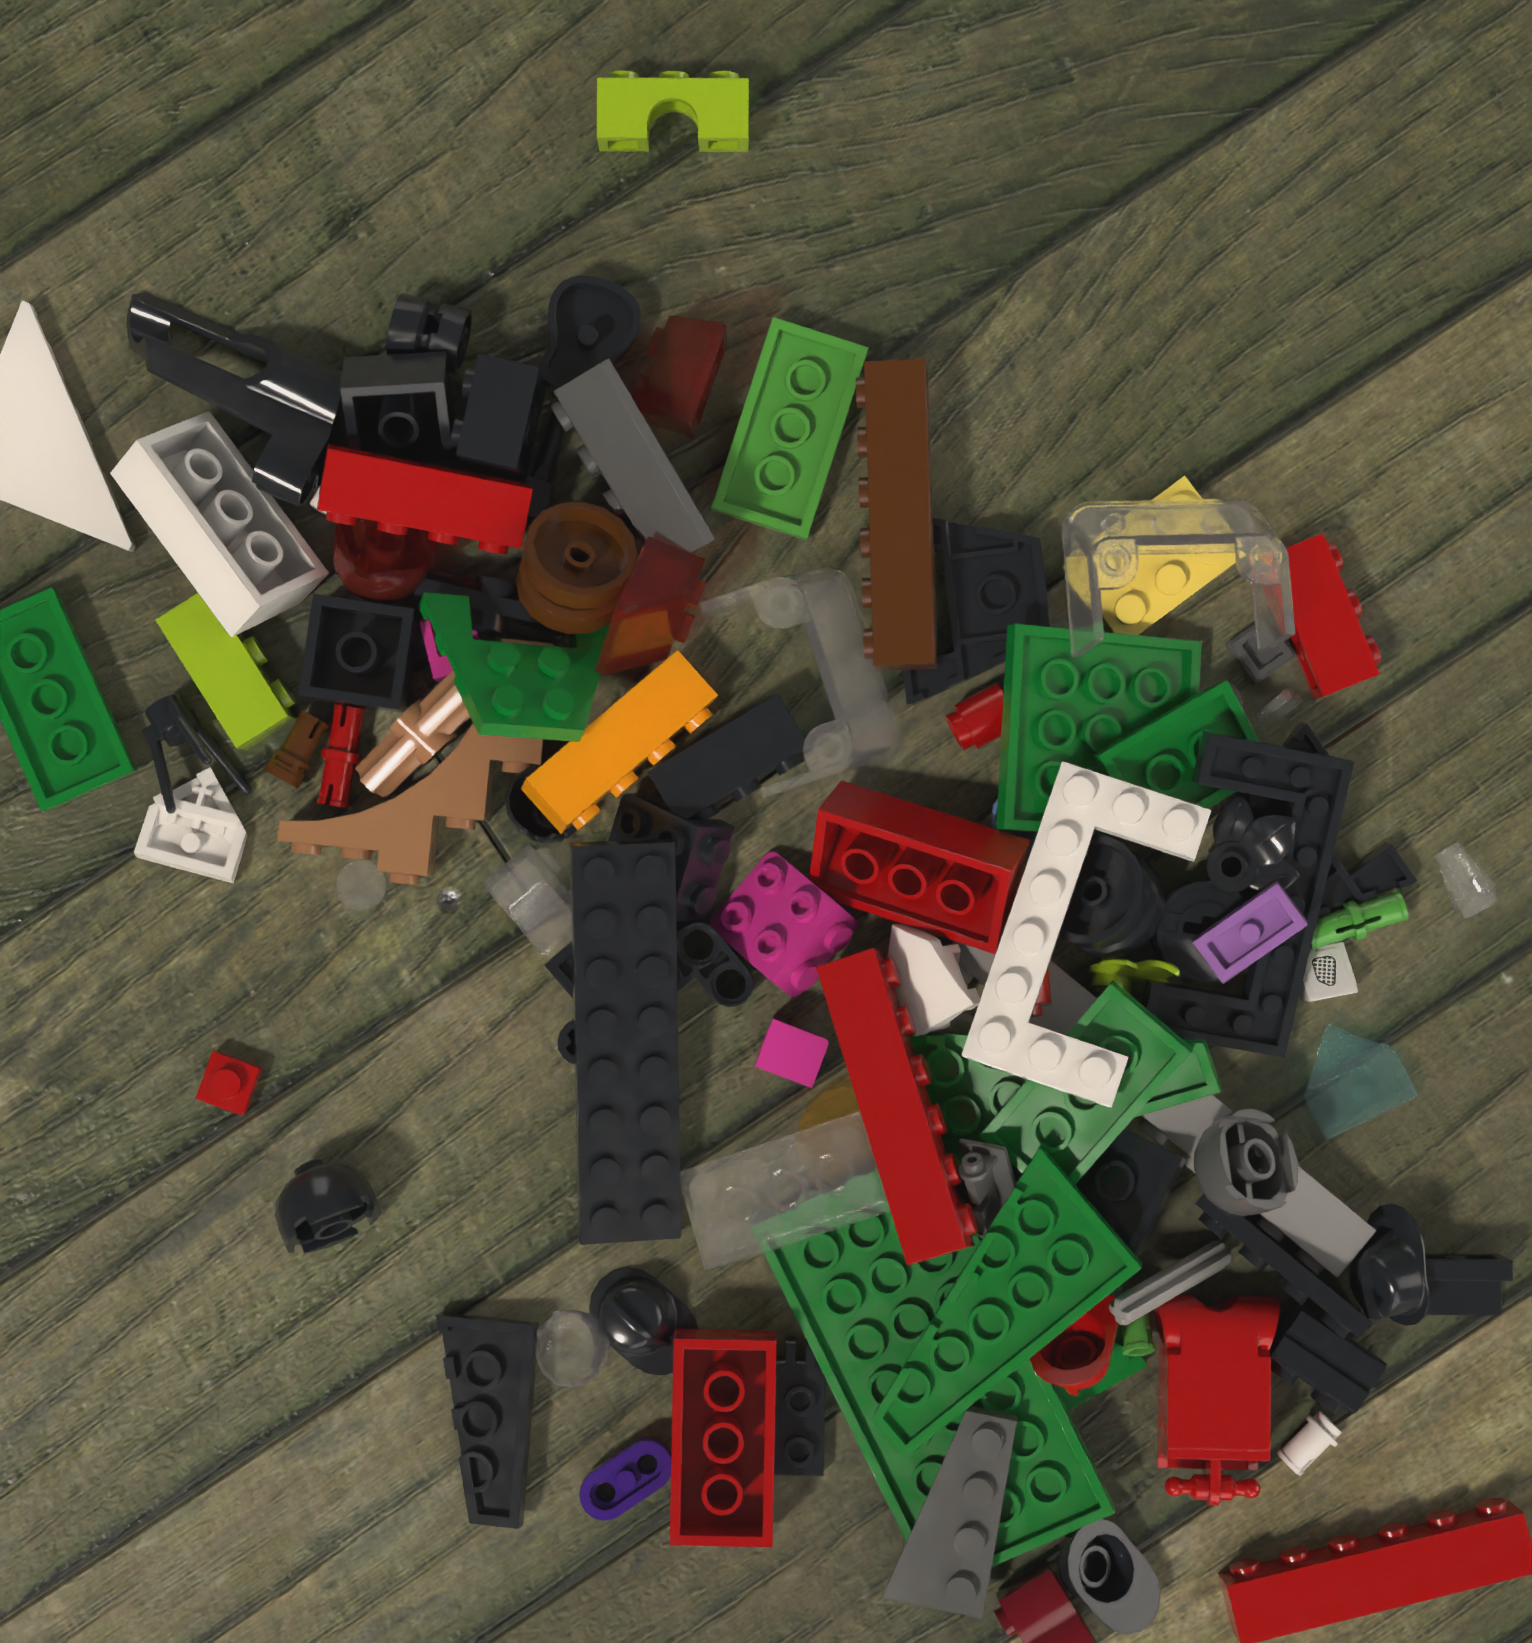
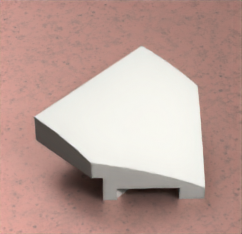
[134,767,248,884]
[888,923,980,1036]

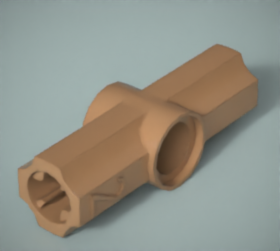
[355,670,470,799]

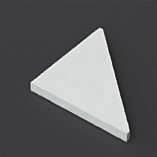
[0,301,136,553]

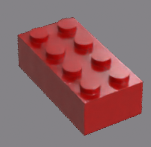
[670,1328,777,1548]

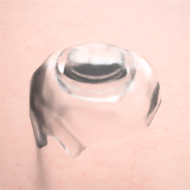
[535,1309,610,1387]

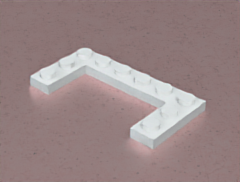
[961,761,1211,1108]

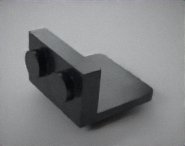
[608,793,735,922]

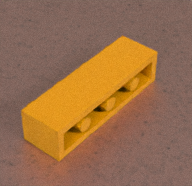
[521,650,718,834]

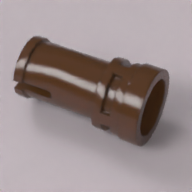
[263,710,329,789]

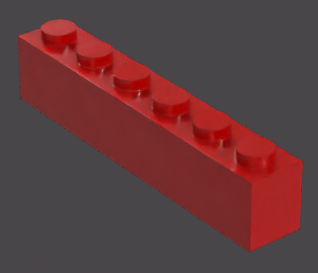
[816,948,978,1265]
[1218,1498,1532,1643]

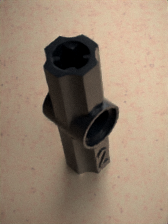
[412,567,564,647]

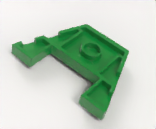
[419,592,616,742]

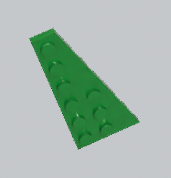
[910,1032,1222,1166]

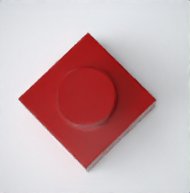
[195,1050,263,1116]

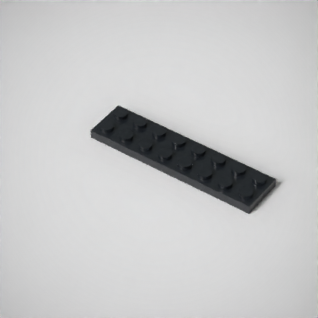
[569,838,681,1245]

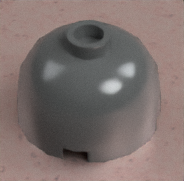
[1194,1108,1298,1216]

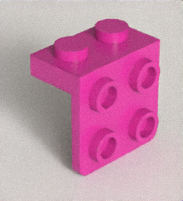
[710,852,860,1000]

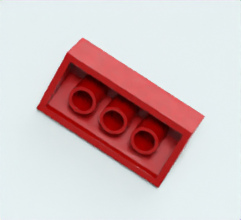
[809,780,1031,955]

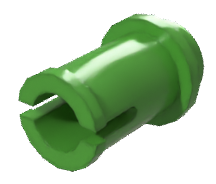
[1120,1288,1155,1356]

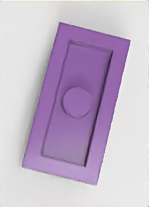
[1192,880,1308,983]

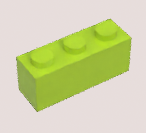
[155,593,296,751]

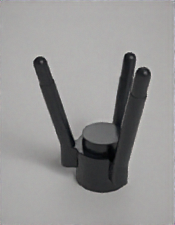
[142,694,252,814]

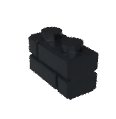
[1269,1301,1387,1414]

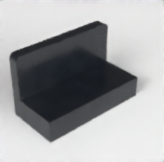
[1425,1253,1513,1316]

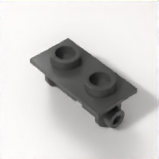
[959,1138,1016,1238]

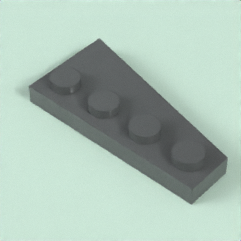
[882,1406,1018,1619]

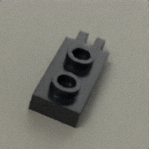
[774,1337,825,1476]

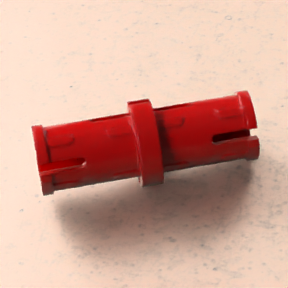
[317,704,367,809]

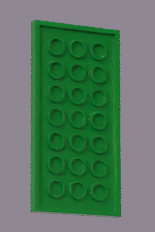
[752,1167,1116,1567]

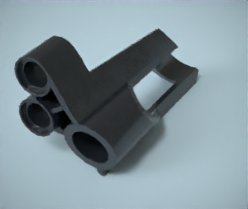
[127,293,342,507]

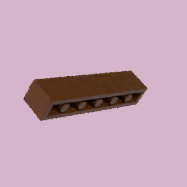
[856,358,938,671]

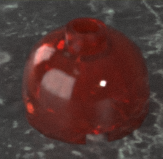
[332,518,436,604]

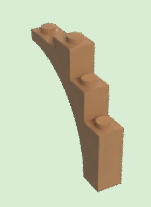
[277,638,555,885]

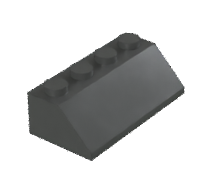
[550,358,715,568]

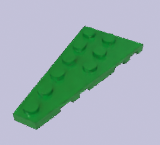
[871,1144,1142,1459]

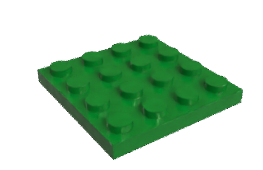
[996,624,1202,838]

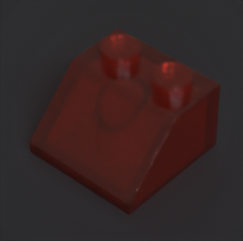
[632,315,727,439]
[595,536,707,675]

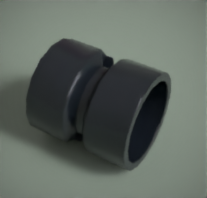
[386,293,472,374]

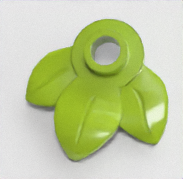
[1087,958,1180,994]

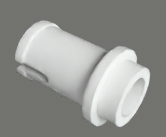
[1276,1411,1342,1476]

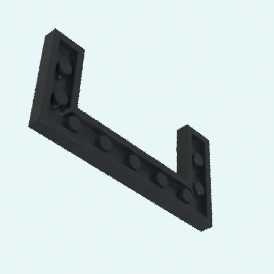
[1141,731,1354,1058]

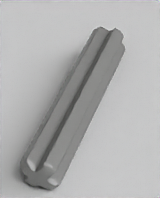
[1109,1240,1232,1325]

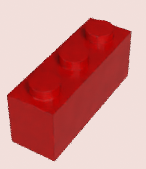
[1258,533,1381,700]

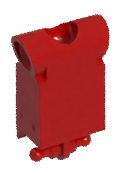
[1152,1294,1280,1506]

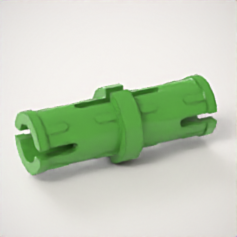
[1310,890,1408,951]

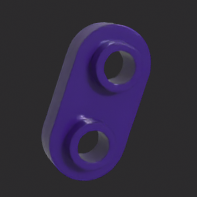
[579,1437,671,1521]

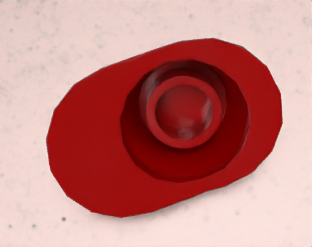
[1030,1295,1118,1396]

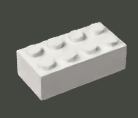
[110,411,329,637]

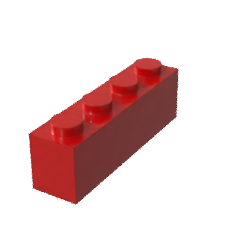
[317,444,533,555]

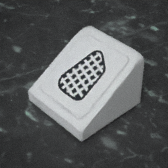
[1301,941,1358,1002]

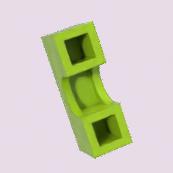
[597,71,749,152]

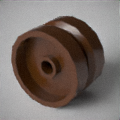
[516,502,638,634]

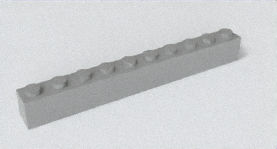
[945,940,1376,1278]

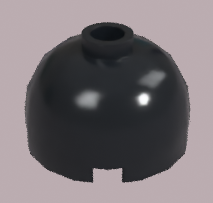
[275,1159,382,1253]

